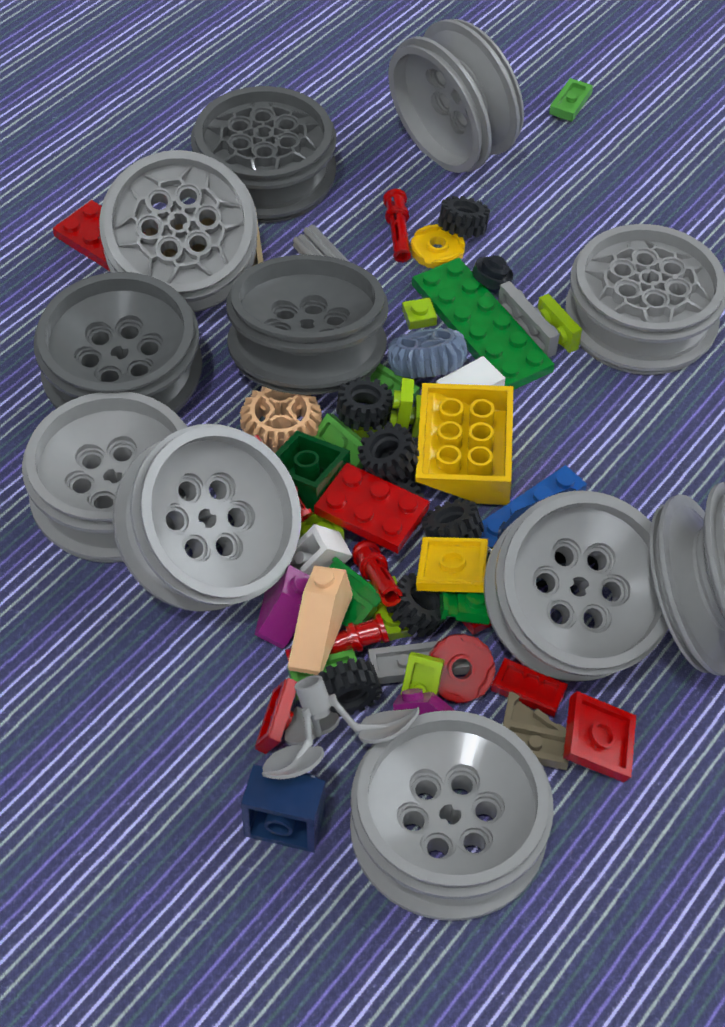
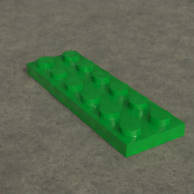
[412,258,555,390]

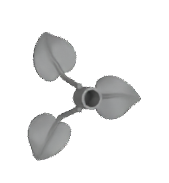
[262,675,420,779]

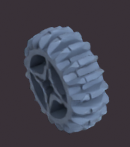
[387,327,467,379]

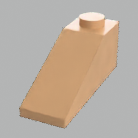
[288,565,353,675]

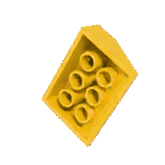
[415,383,514,505]

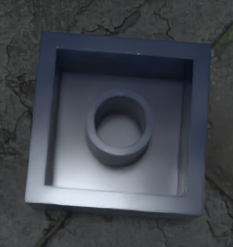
[241,764,325,853]

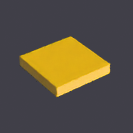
[416,537,488,593]

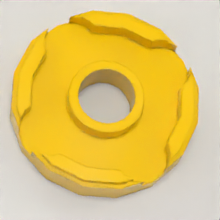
[410,224,465,268]

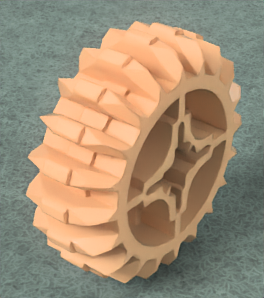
[240,386,322,453]

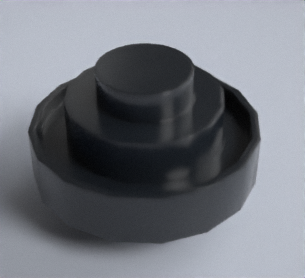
[472,255,514,290]

